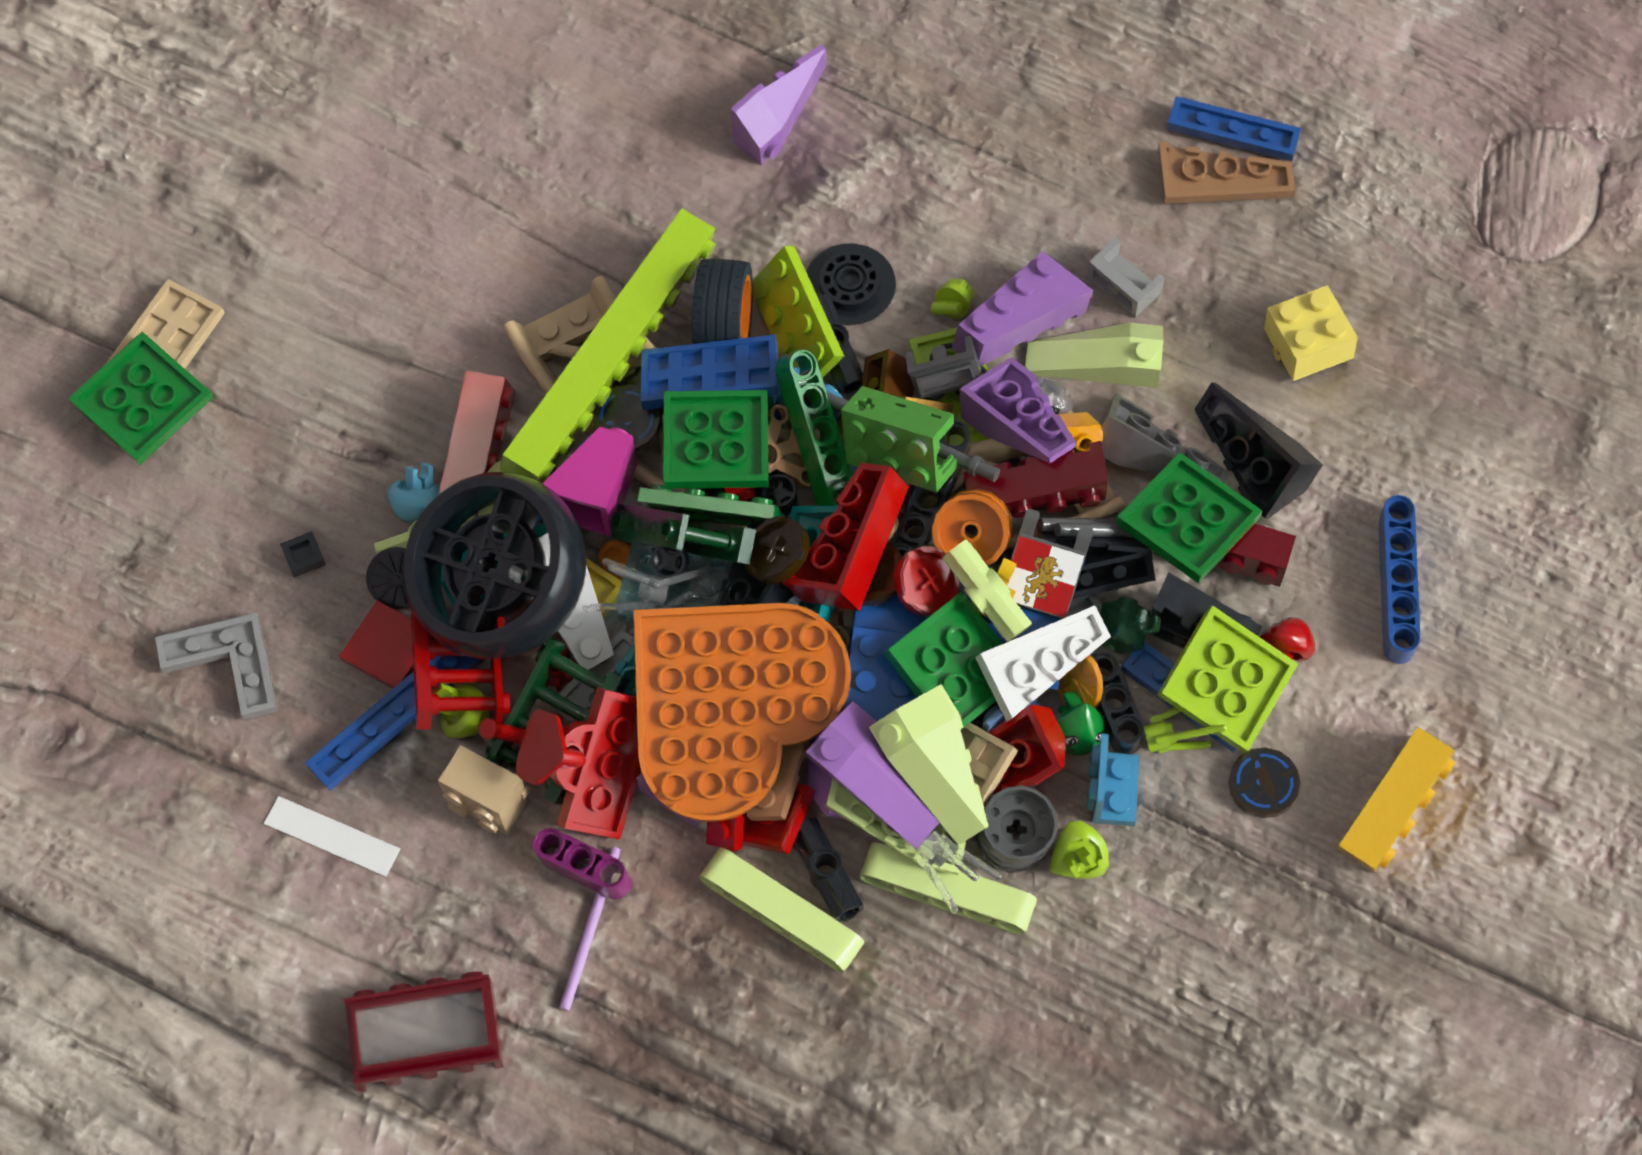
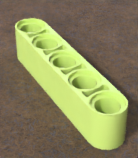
[859,842,1037,935]
[699,847,864,973]

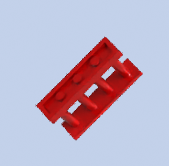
[411,608,510,730]

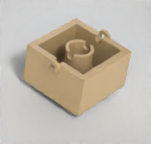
[438,745,530,835]

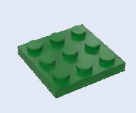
[68,331,214,466]
[663,390,769,489]
[1115,452,1262,584]
[883,591,1003,730]

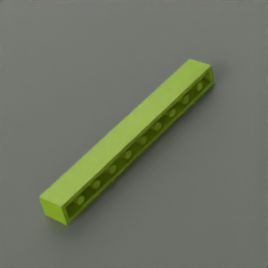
[500,208,716,482]

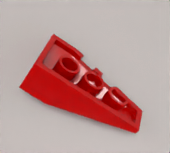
[988,705,1066,795]

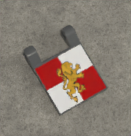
[1007,509,1093,619]

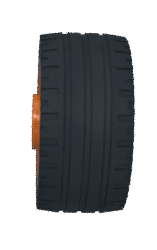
[692,258,753,344]

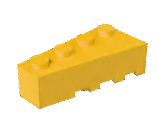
[1338,727,1456,873]

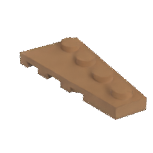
[1158,141,1296,204]

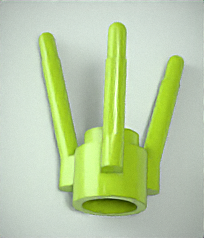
[1144,707,1227,754]

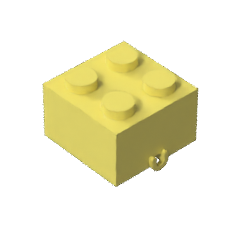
[1264,285,1358,381]

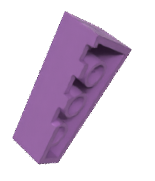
[952,251,1093,366]

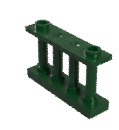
[611,504,756,564]
[486,638,631,804]

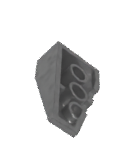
[1099,393,1229,484]

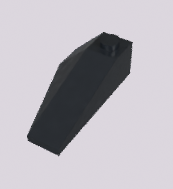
[1194,382,1323,519]

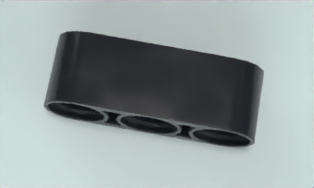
[1092,652,1144,754]

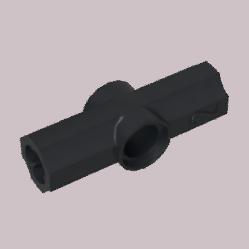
[816,293,863,394]
[794,816,864,922]

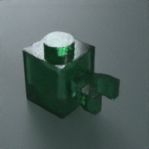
[1100,596,1162,654]

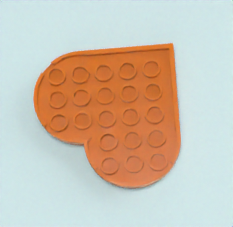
[634,603,851,822]

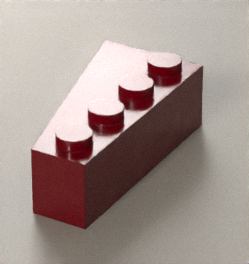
[963,441,1108,518]

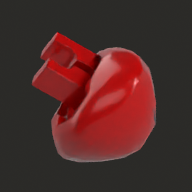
[1260,617,1316,662]

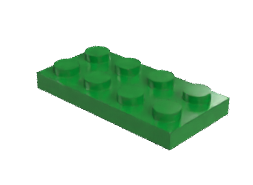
[638,484,787,526]

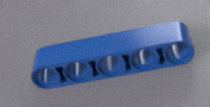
[1378,495,1420,664]

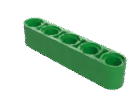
[775,350,853,506]

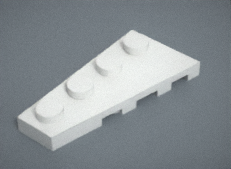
[523,533,614,671]
[975,606,1111,721]

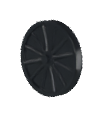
[366,547,410,609]

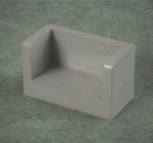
[1087,238,1165,318]

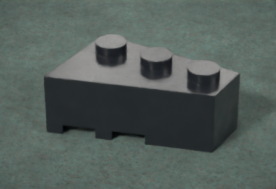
[1036,525,1156,599]
[1146,572,1262,649]

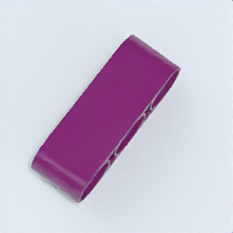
[533,828,632,900]

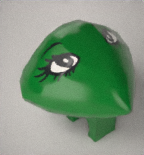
[1056,692,1106,756]

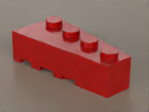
[782,463,909,611]

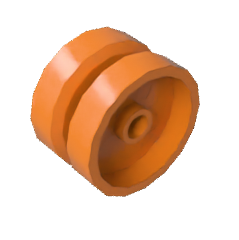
[932,489,1013,566]

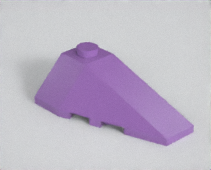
[959,357,1076,463]

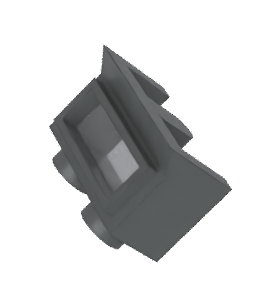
[906,335,982,401]

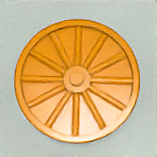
[1057,654,1103,708]

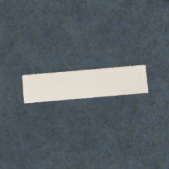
[264,796,401,877]

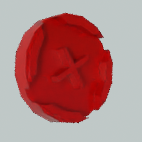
[894,546,960,617]

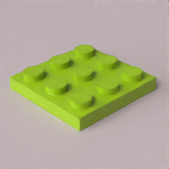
[1157,605,1298,753]

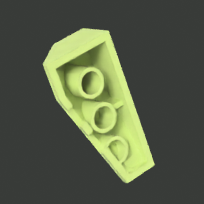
[869,684,989,845]

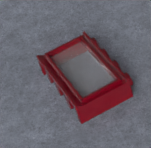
[344,971,504,1092]

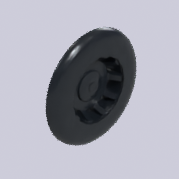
[806,243,896,325]

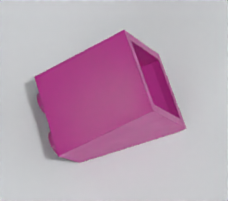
[543,427,637,536]

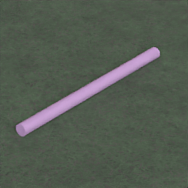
[559,847,621,1012]

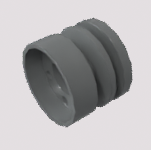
[976,786,1058,873]

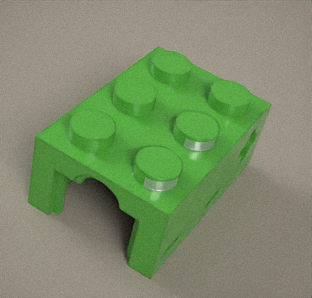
[841,386,957,492]

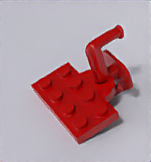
[479,687,641,840]

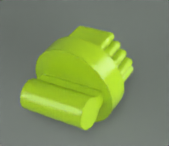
[931,279,975,319]

